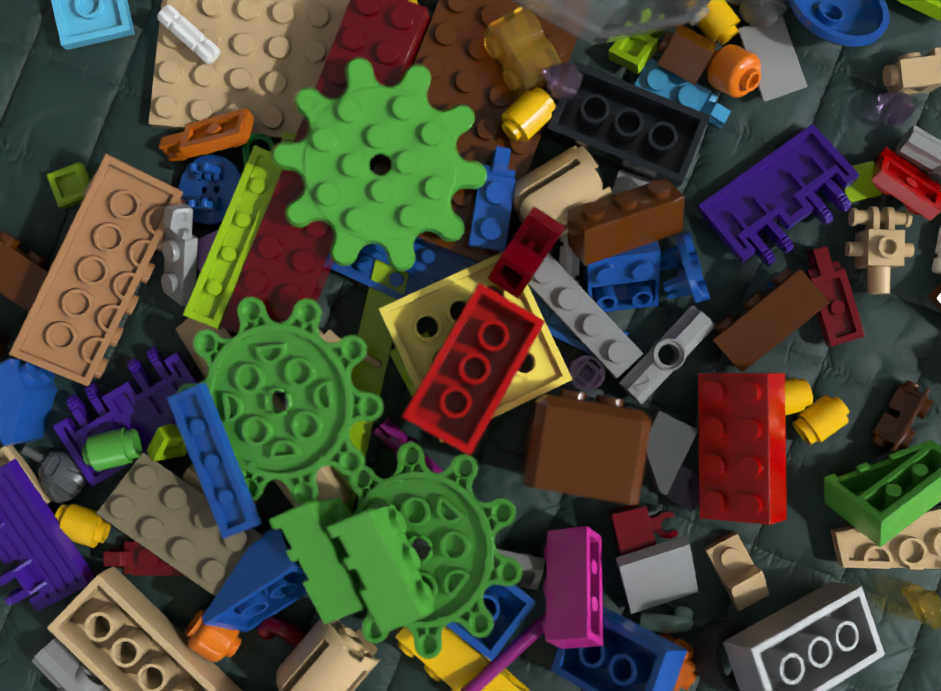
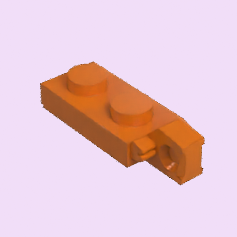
[159,108,255,162]

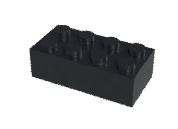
[544,61,710,189]

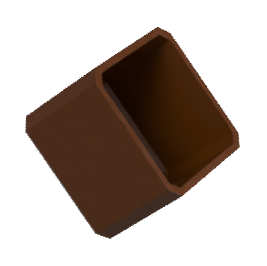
[519,389,652,504]

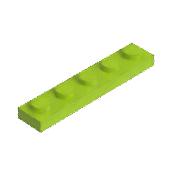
[183,145,282,330]

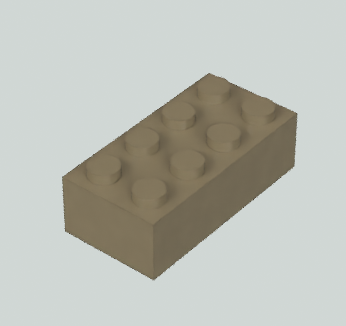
[96,453,262,597]

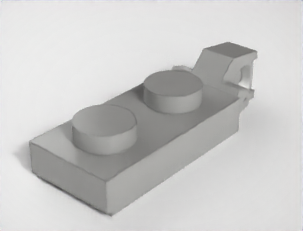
[161,203,198,306]

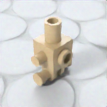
[845,206,914,295]

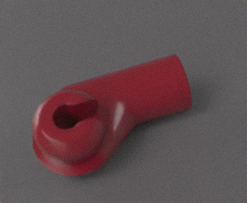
[257,615,307,648]

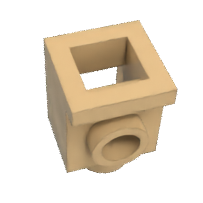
[882,47,941,97]

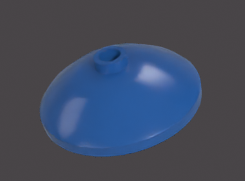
[788,0,890,47]

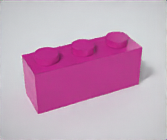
[543,526,603,649]

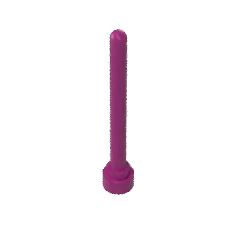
[460,611,546,691]

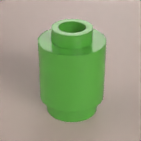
[82,428,142,471]

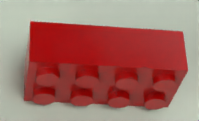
[401,283,546,455]
[698,373,787,525]

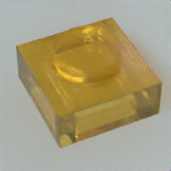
[902,583,941,630]

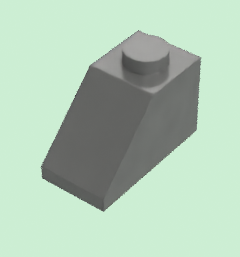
[645,409,698,495]

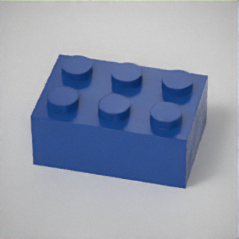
[551,606,687,691]

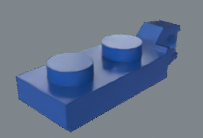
[467,146,516,253]

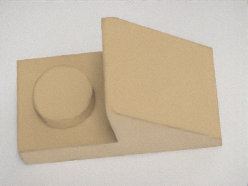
[703,531,769,612]

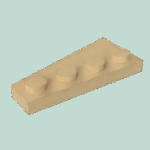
[830,506,941,570]

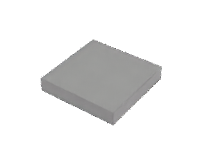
[616,536,699,614]

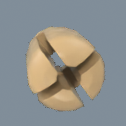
[512,145,613,239]
[276,618,380,691]

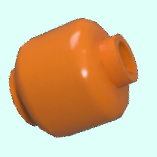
[706,44,761,98]
[185,610,242,663]

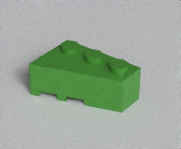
[824,440,941,547]
[269,498,367,624]
[327,505,434,634]

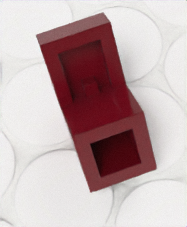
[487,206,565,299]

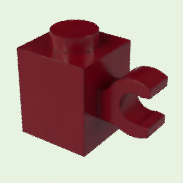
[607,502,678,556]

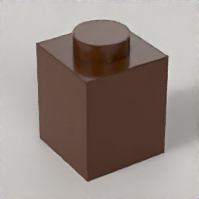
[657,23,717,85]

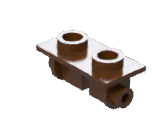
[871,380,934,454]

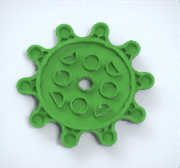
[271,57,487,271]
[177,297,384,506]
[348,442,522,659]

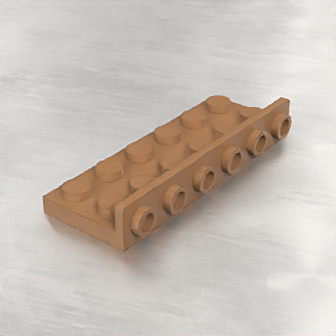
[9,154,186,386]

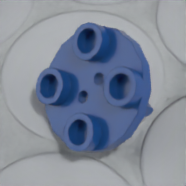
[179,154,243,226]
[660,231,710,303]

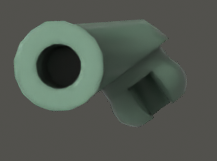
[640,606,694,633]

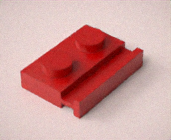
[871,147,941,221]

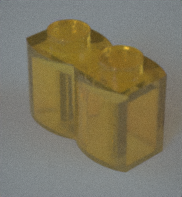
[484,4,563,96]

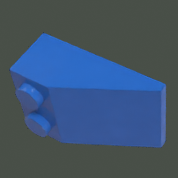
[202,528,308,632]

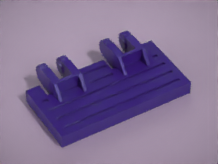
[697,124,860,266]
[52,346,200,487]
[0,458,96,611]

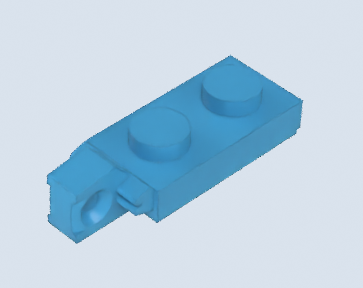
[634,58,731,128]

